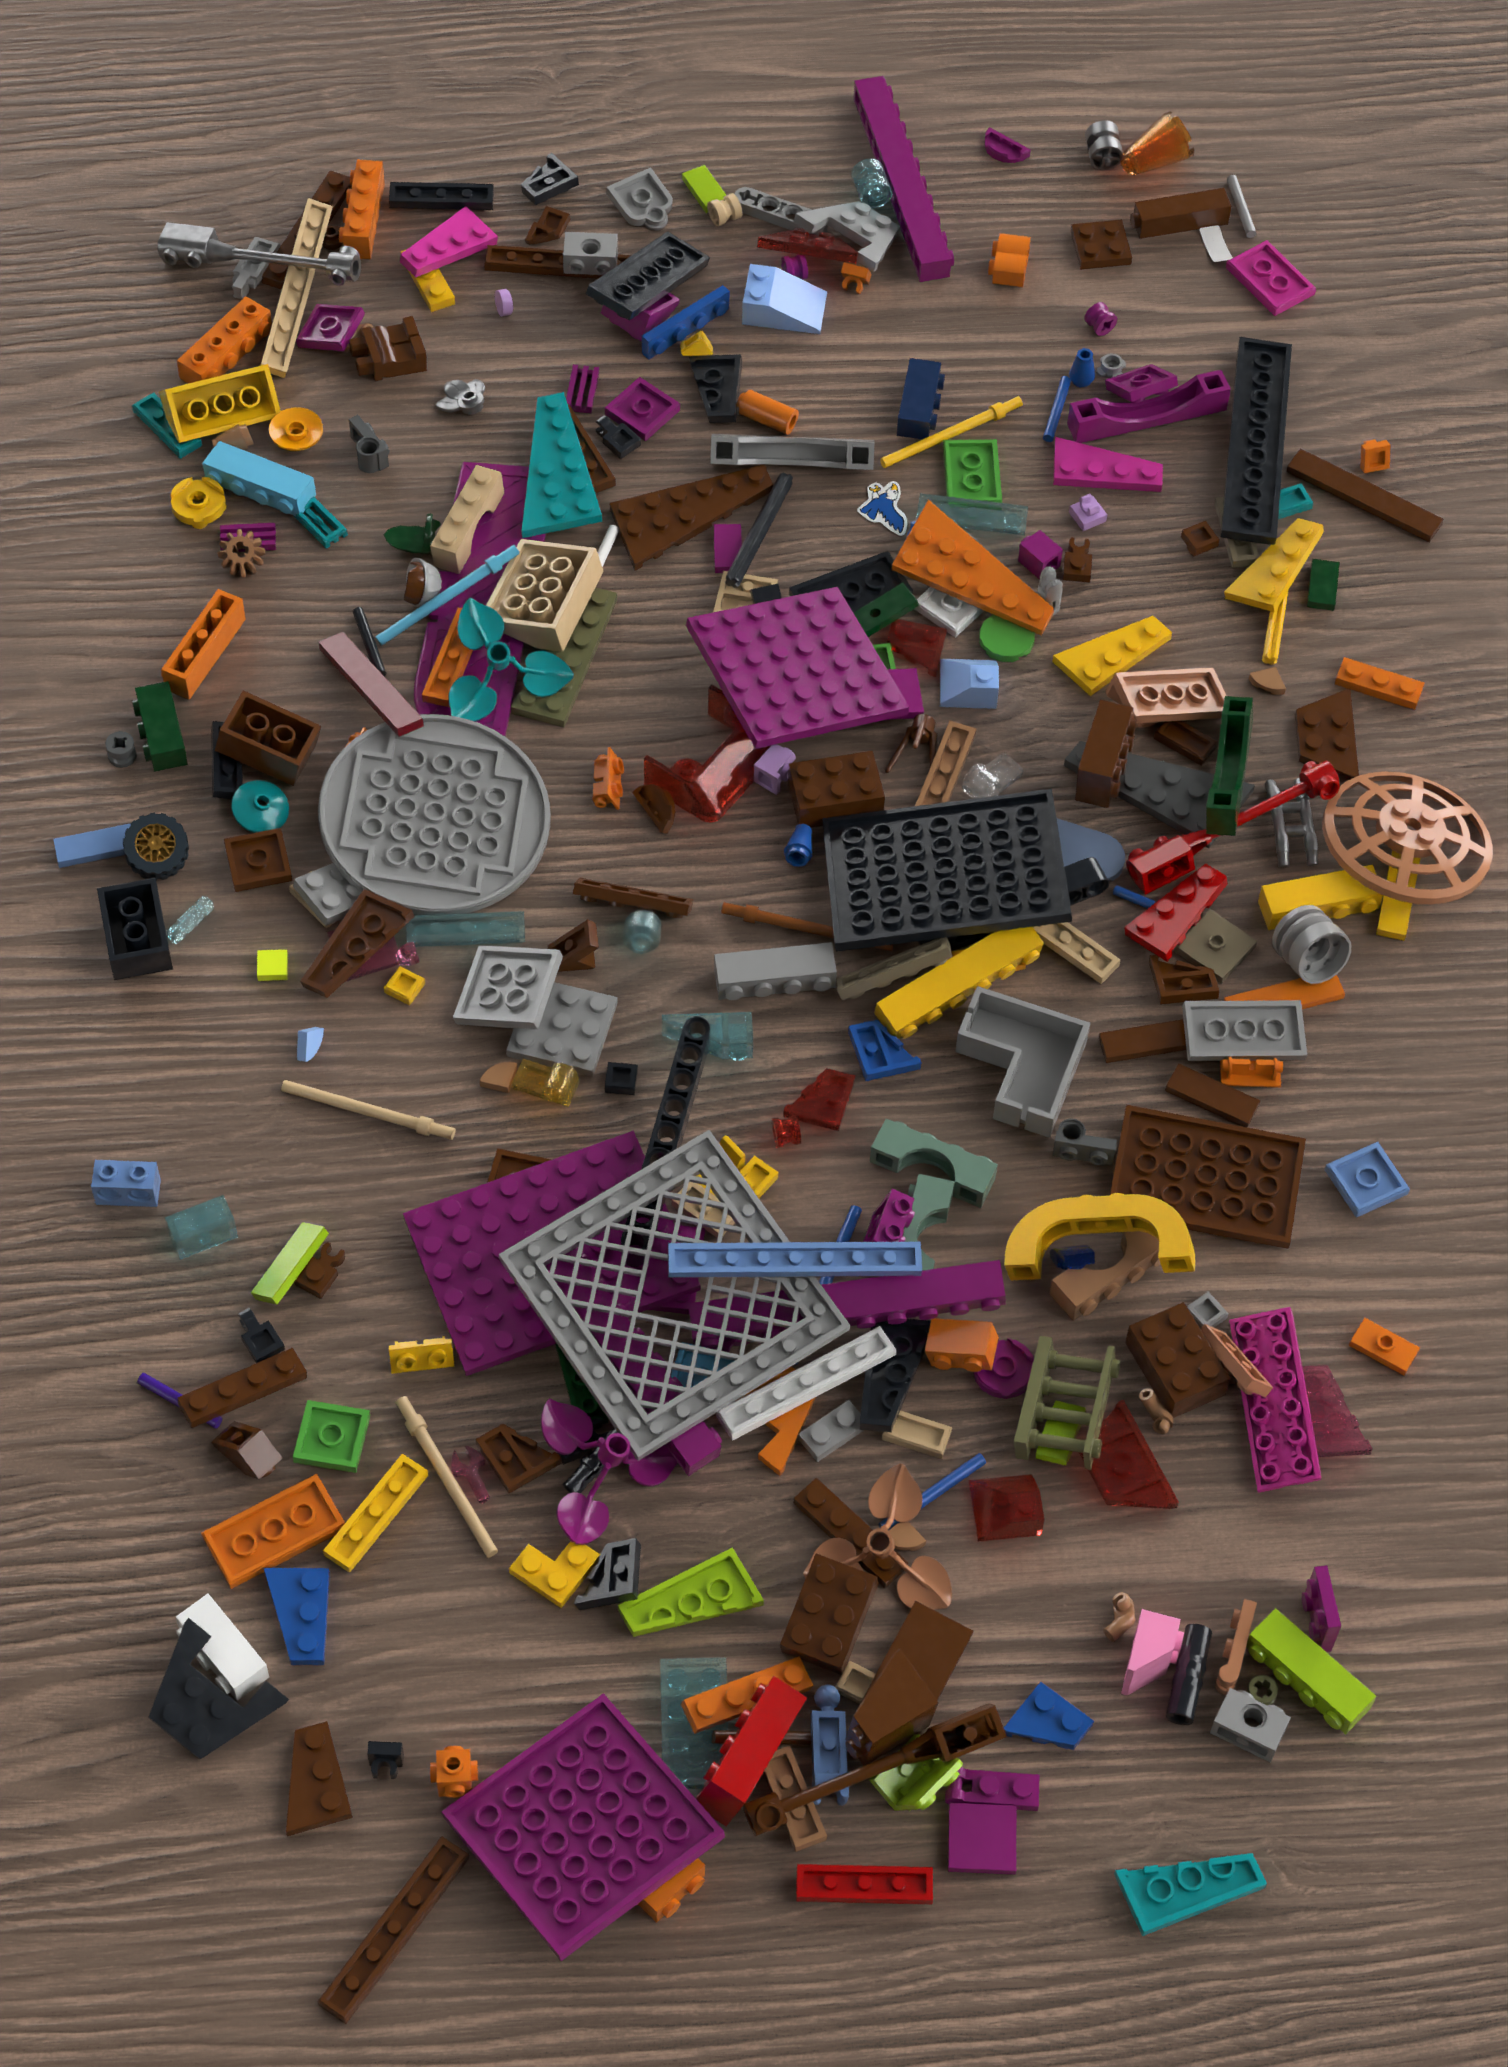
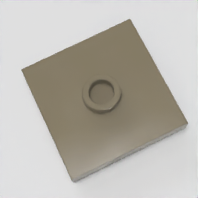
[1174,909,1257,984]

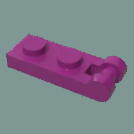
[945,1767,1040,1811]

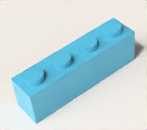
[202,441,316,516]

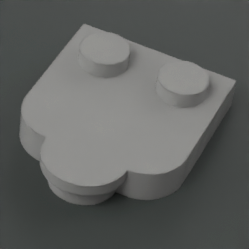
[606,167,673,231]

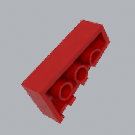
[696,1676,807,1827]

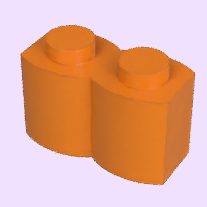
[988,233,1031,287]

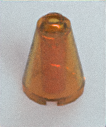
[1120,111,1194,176]

